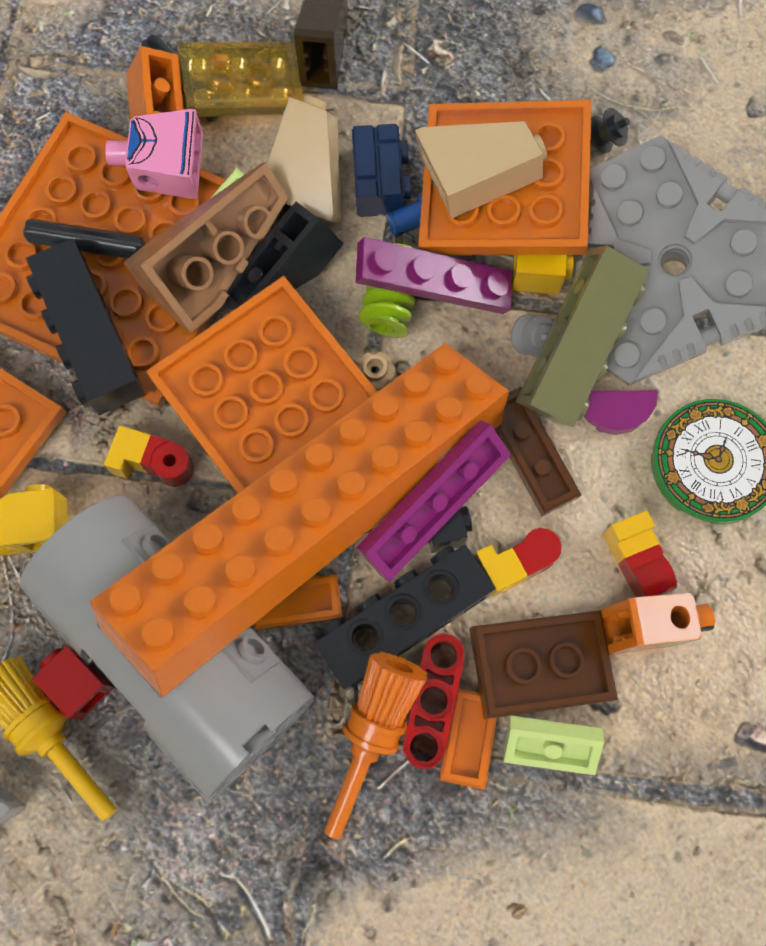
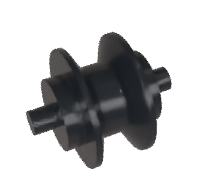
[590,108,630,154]

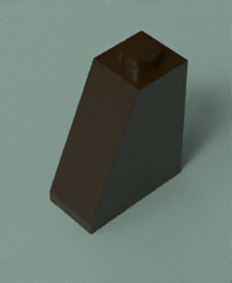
[294,0,348,90]

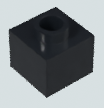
[428,506,472,553]

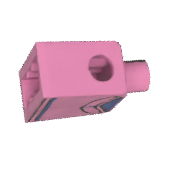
[105,109,203,199]

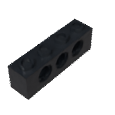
[314,544,496,692]

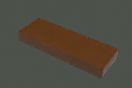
[494,387,582,517]

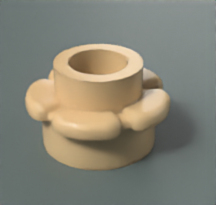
[357,351,396,391]

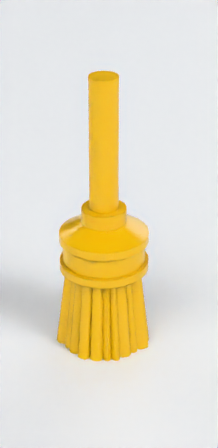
[0,656,118,823]

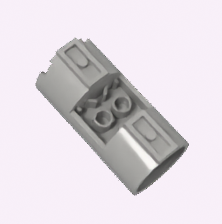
[20,495,314,804]

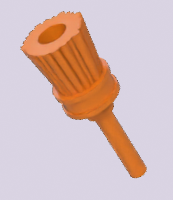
[324,651,427,839]

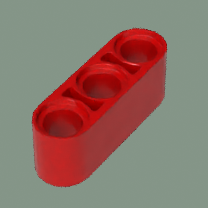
[403,634,464,769]

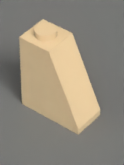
[267,95,343,224]
[415,121,547,219]

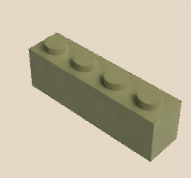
[516,245,650,427]

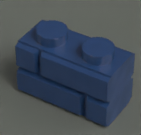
[352,124,411,217]

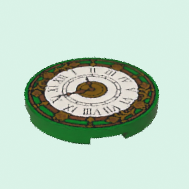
[651,399,766,525]

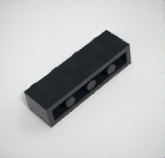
[26,238,146,416]

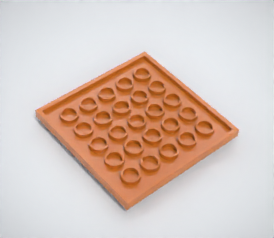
[0,112,226,409]

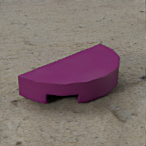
[583,390,658,435]

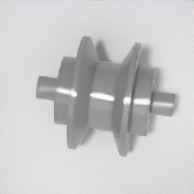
[511,314,554,357]

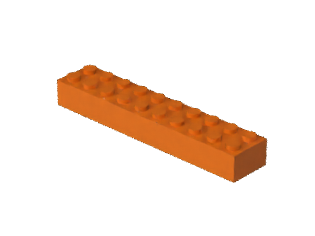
[89,343,509,698]

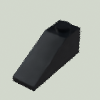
[225,201,344,310]

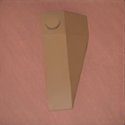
[123,162,288,333]

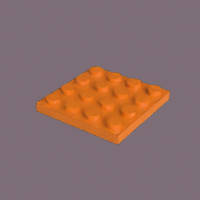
[418,99,592,255]
[145,276,378,494]

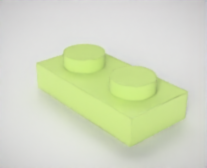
[504,716,604,775]

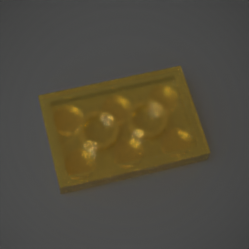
[177,42,304,117]

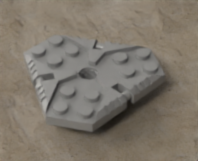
[574,135,766,386]

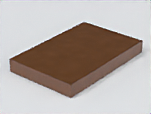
[469,610,618,719]

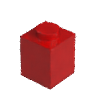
[32,646,115,720]

